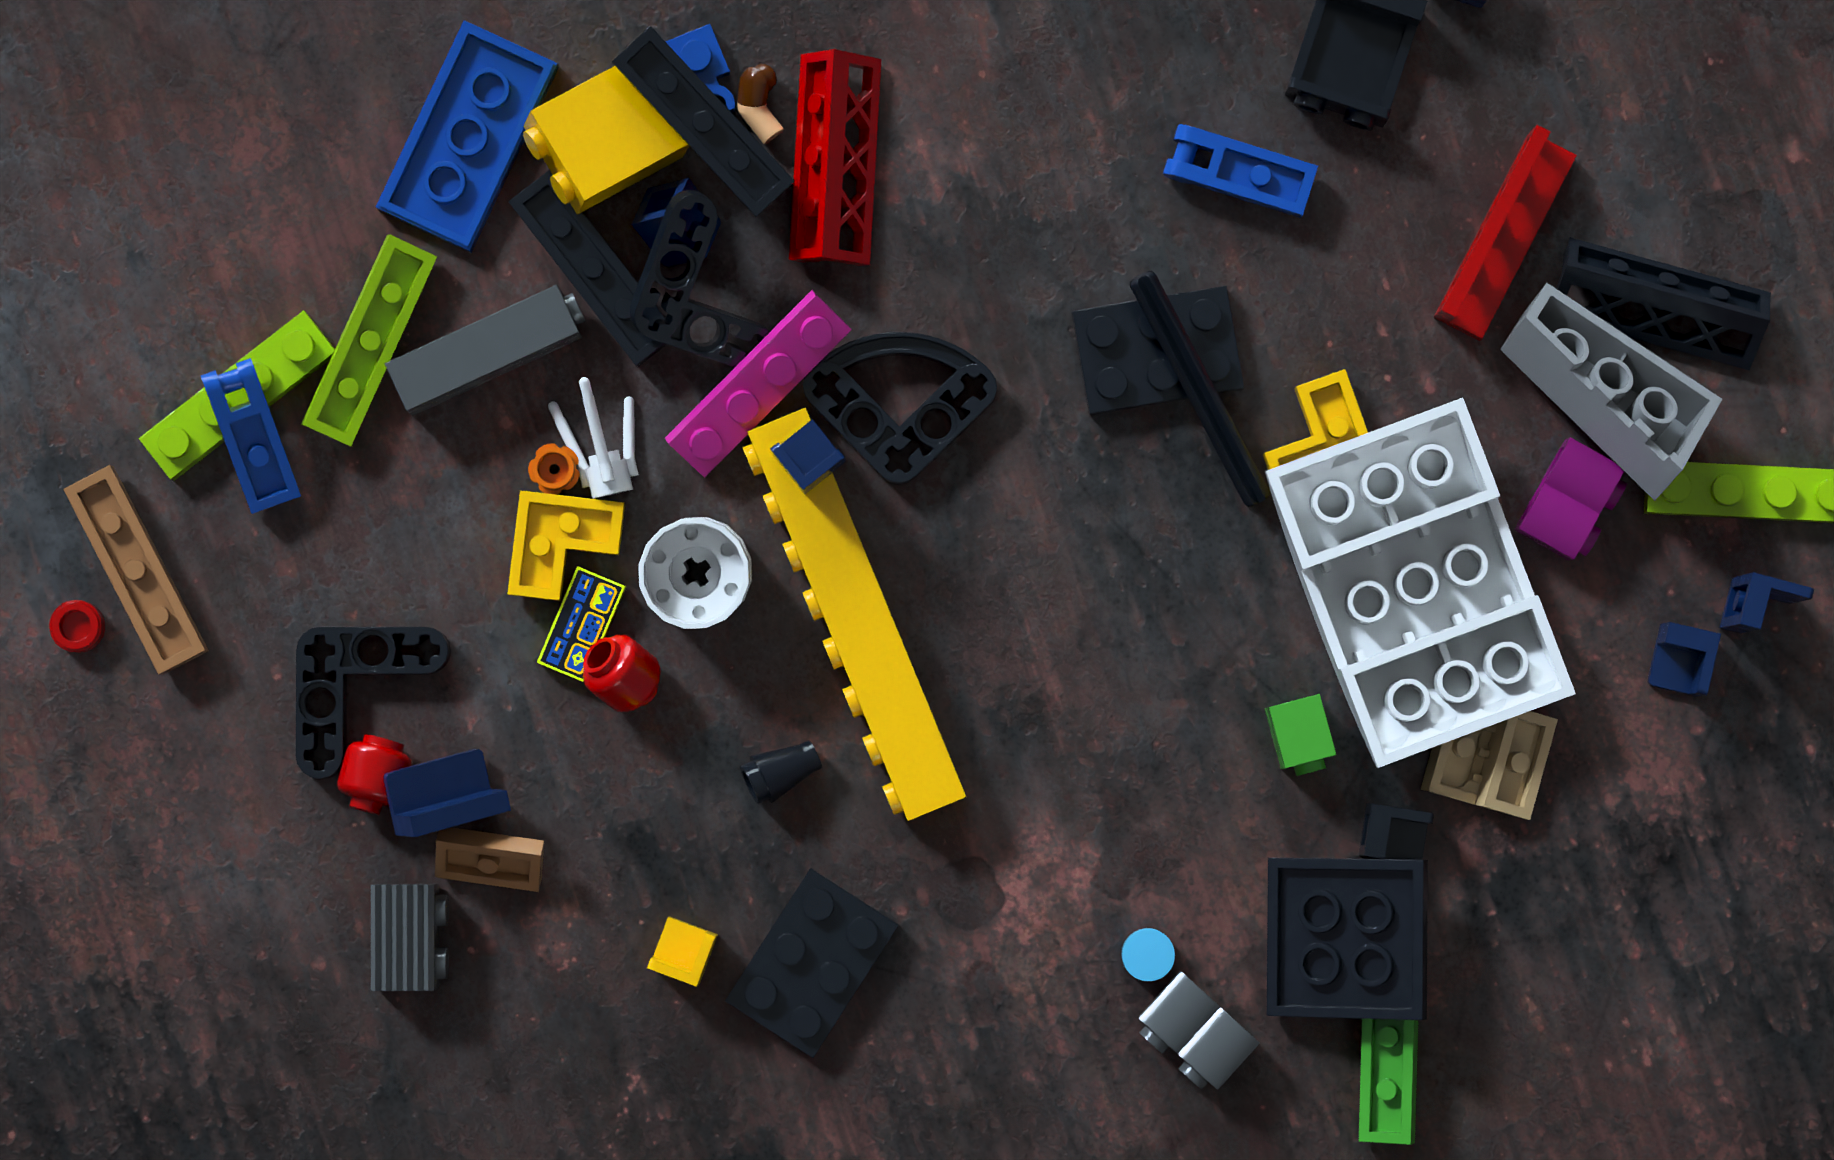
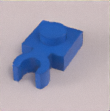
[665,24,735,113]

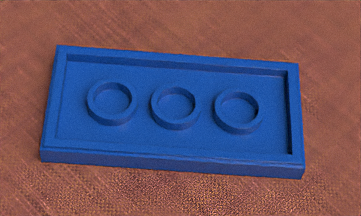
[376,20,559,253]

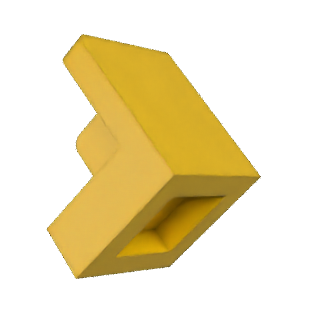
[647,916,718,987]

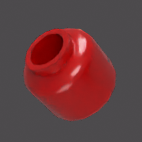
[583,635,661,712]
[337,734,412,815]

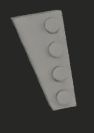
[1500,283,1722,501]

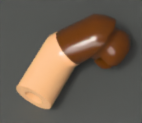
[736,64,784,145]

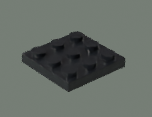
[1267,857,1428,1020]

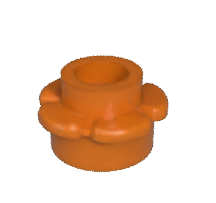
[528,443,580,495]

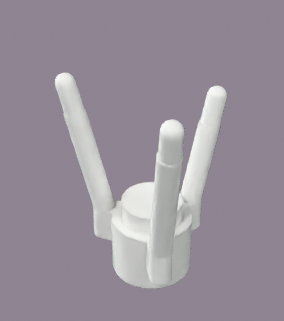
[548,377,639,499]

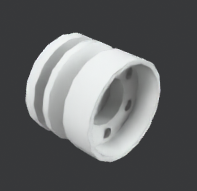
[638,517,752,629]

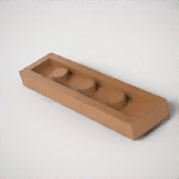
[63,465,209,675]

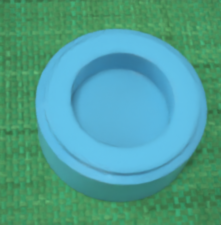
[1121,928,1175,981]

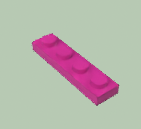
[665,290,852,478]

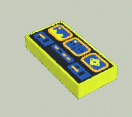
[537,566,627,682]

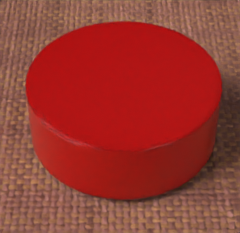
[49,600,105,653]

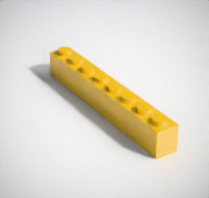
[742,407,966,821]

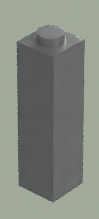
[385,285,586,416]

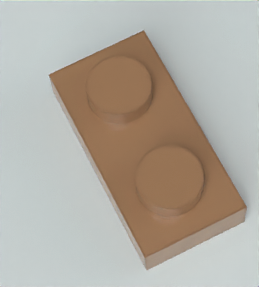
[435,827,544,892]

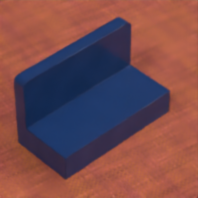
[1719,572,1814,633]
[384,749,511,837]

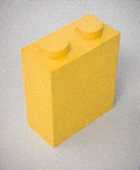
[523,66,689,215]

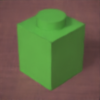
[1264,694,1336,776]

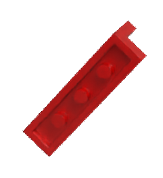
[789,49,882,266]
[1434,125,1577,341]

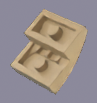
[1421,711,1558,820]

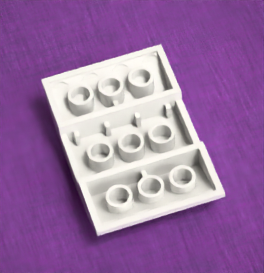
[1265,398,1576,768]

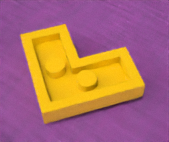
[1263,369,1368,470]
[507,490,625,601]

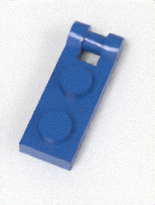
[1163,124,1318,218]
[201,358,301,514]

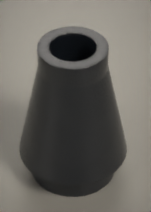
[740,740,822,804]

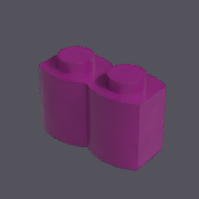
[1514,437,1627,561]

